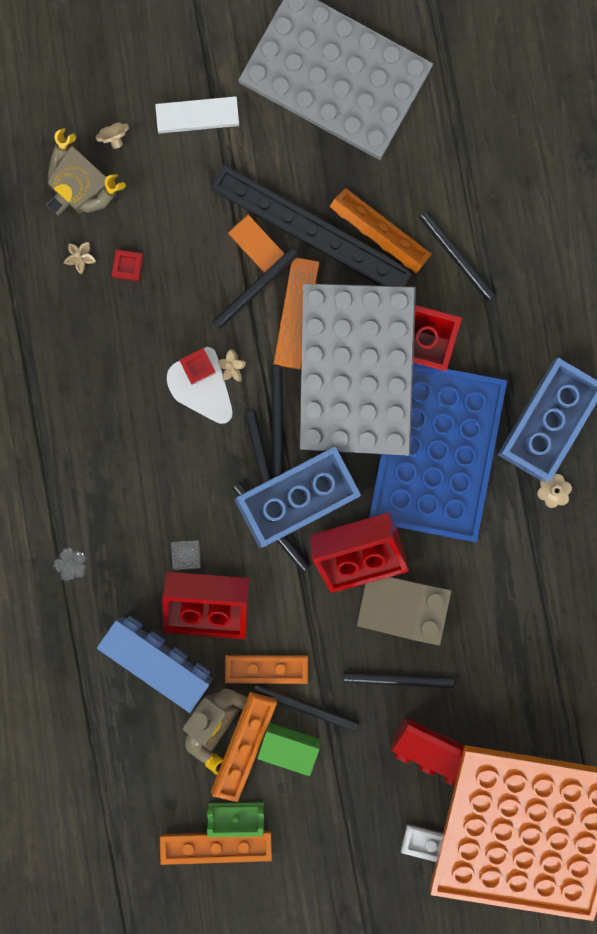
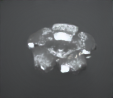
[53,548,87,582]

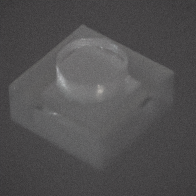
[171,540,201,570]

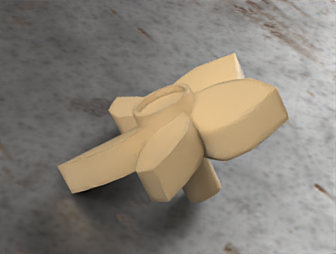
[64,242,97,274]
[218,349,246,382]

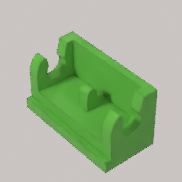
[257,722,321,776]
[207,802,264,837]

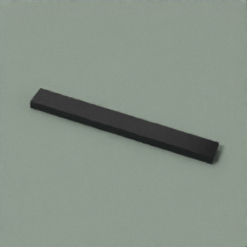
[211,165,413,286]

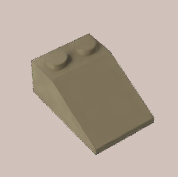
[357,577,451,645]

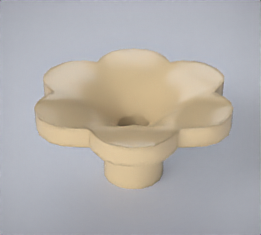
[96,122,129,149]
[537,474,572,508]

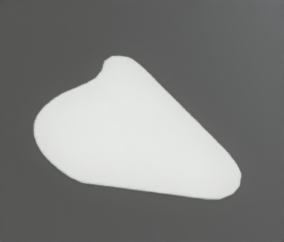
[167,347,232,424]

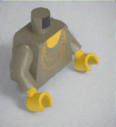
[46,128,126,216]
[183,689,247,775]

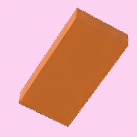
[228,215,284,273]

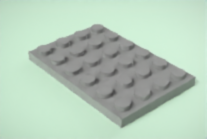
[239,0,433,160]
[300,283,416,455]

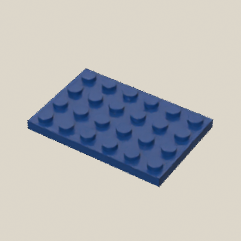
[369,363,507,542]

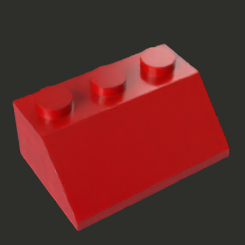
[413,305,462,371]
[311,513,409,593]
[163,572,249,639]
[390,717,464,787]

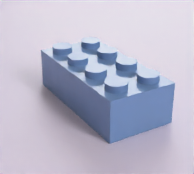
[497,358,597,483]
[234,446,361,548]
[97,616,213,713]

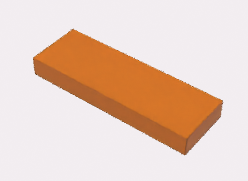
[225,655,308,684]

